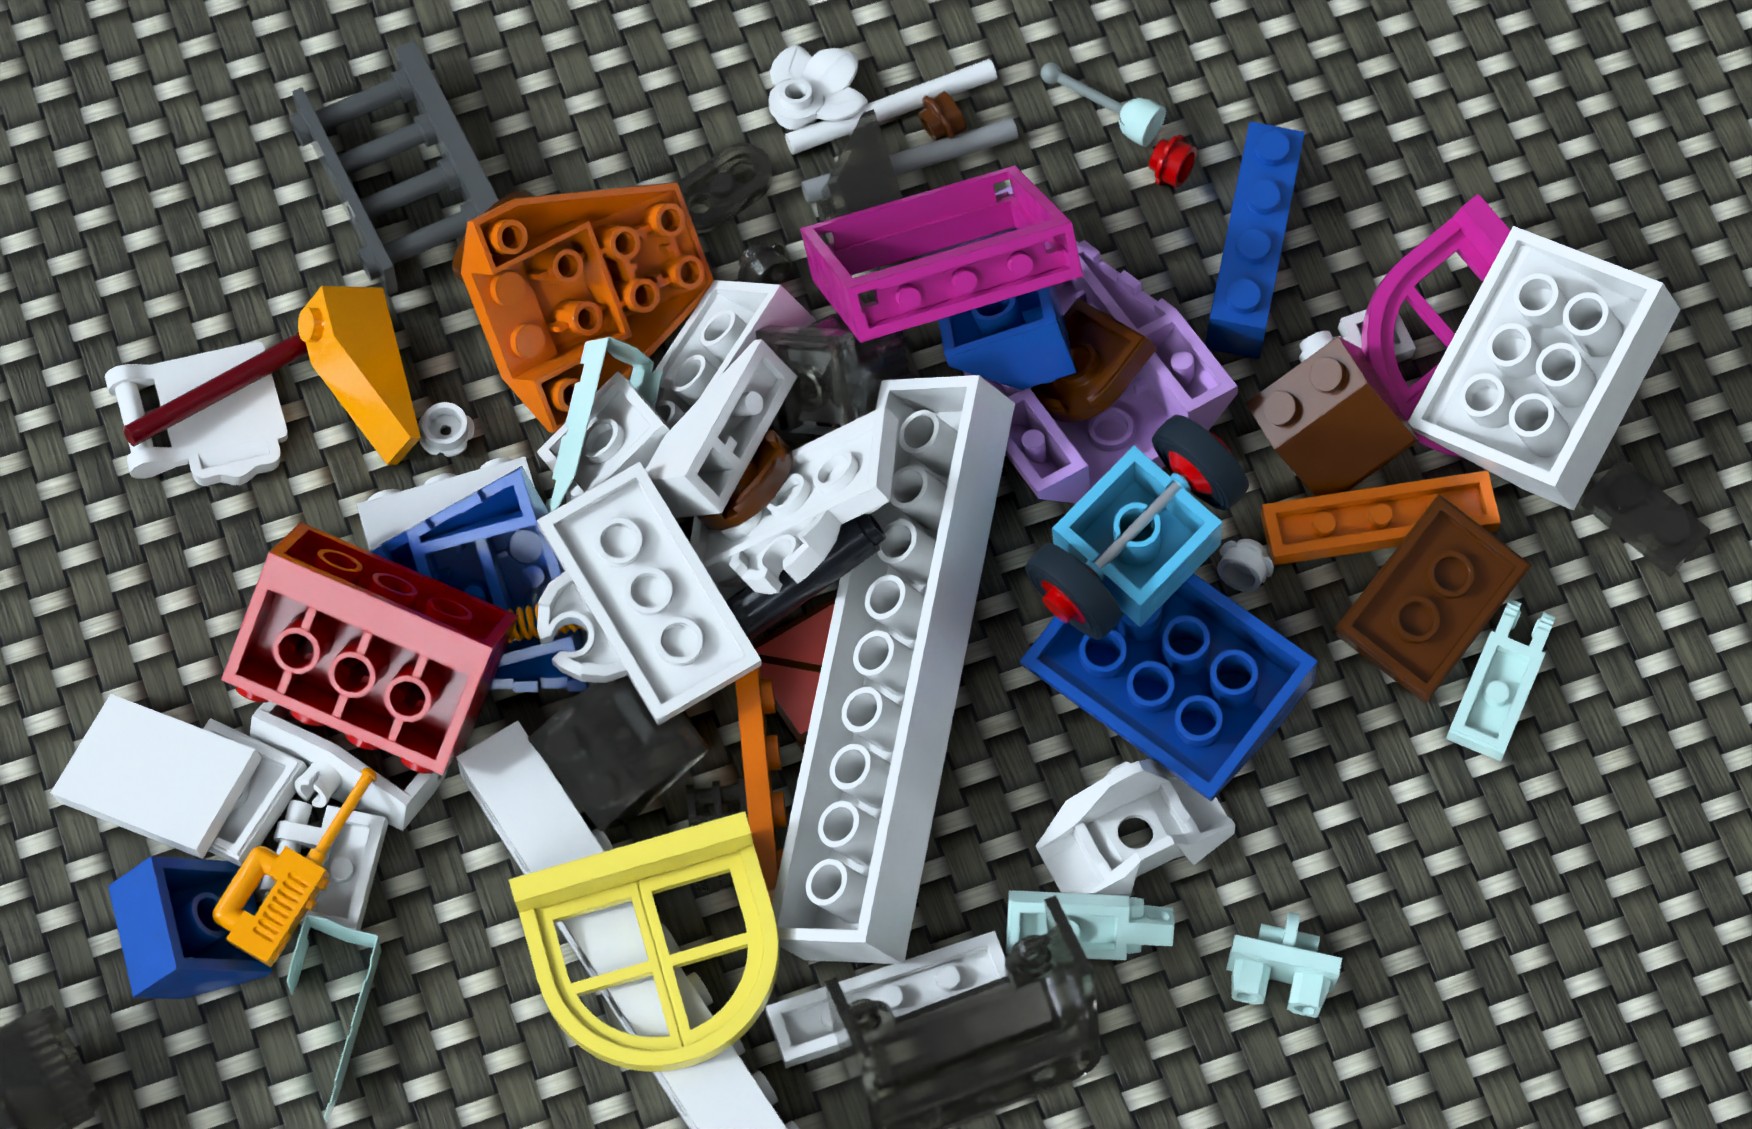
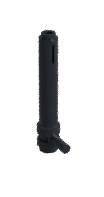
[604,513,886,761]

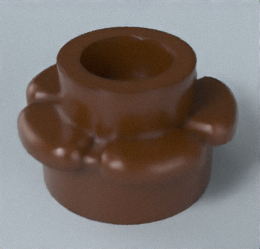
[918,91,967,141]

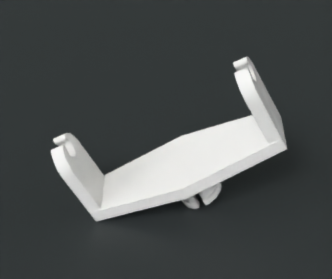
[250,701,448,831]

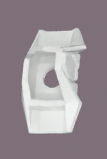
[1035,758,1235,897]

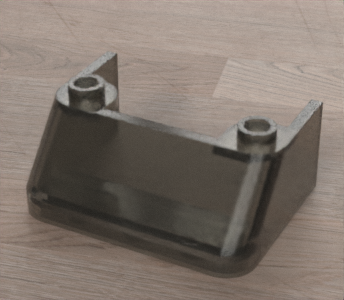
[824,895,1101,1129]

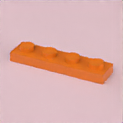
[1260,470,1501,566]
[735,667,787,905]

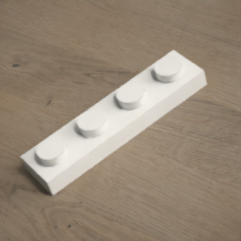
[766,931,1015,1069]

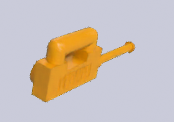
[212,768,377,967]

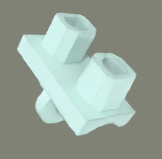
[1226,912,1342,1018]

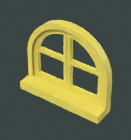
[509,811,780,1072]

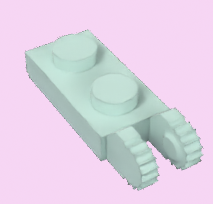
[1446,598,1556,762]

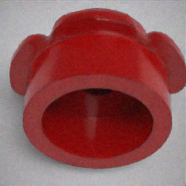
[1149,135,1197,188]

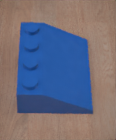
[1020,573,1318,802]

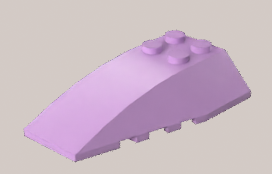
[920,186,1238,503]

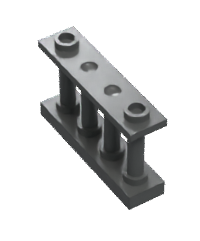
[289,40,499,296]

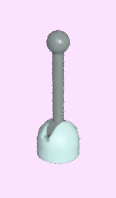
[1040,62,1166,147]

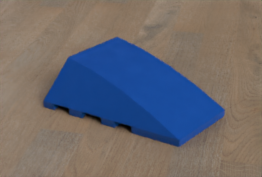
[369,466,590,692]

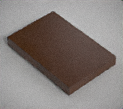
[1332,494,1532,703]

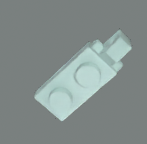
[1006,890,1175,960]

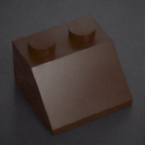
[1246,336,1420,496]

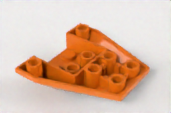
[461,182,714,433]

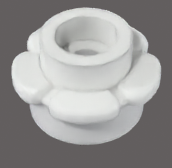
[418,402,475,457]
[1217,539,1274,592]

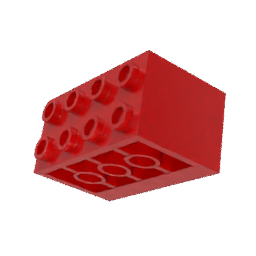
[221,522,518,775]

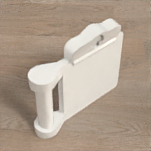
[105,341,288,486]

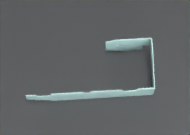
[545,337,664,513]
[287,914,381,1123]

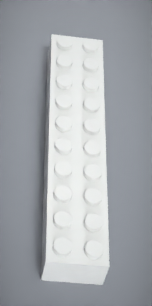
[772,375,1015,964]

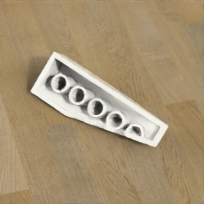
[645,280,823,469]

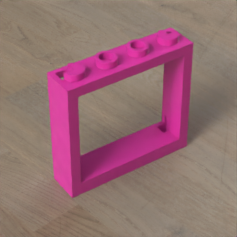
[800,166,1083,343]

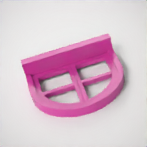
[1361,194,1511,458]

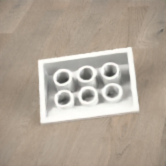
[1408,226,1681,510]

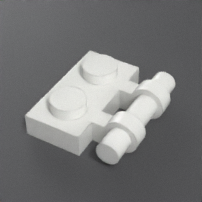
[259,800,388,931]

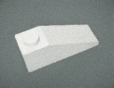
[645,339,798,518]

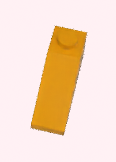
[298,286,421,465]

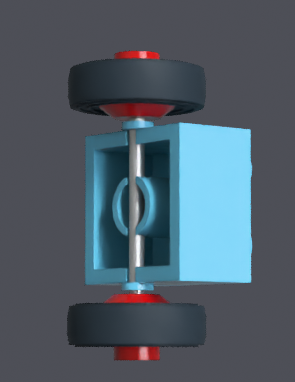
[1025,414,1249,640]

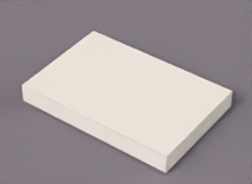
[50,694,262,859]

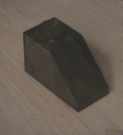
[816,109,902,222]

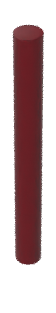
[122,333,308,447]

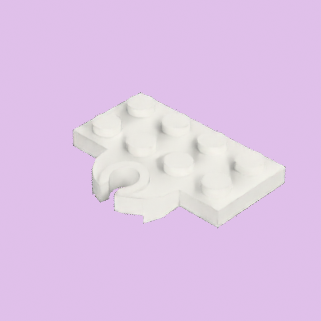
[690,406,899,594]
[537,462,762,726]

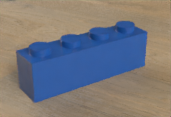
[1205,121,1305,359]

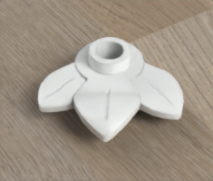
[768,45,868,130]

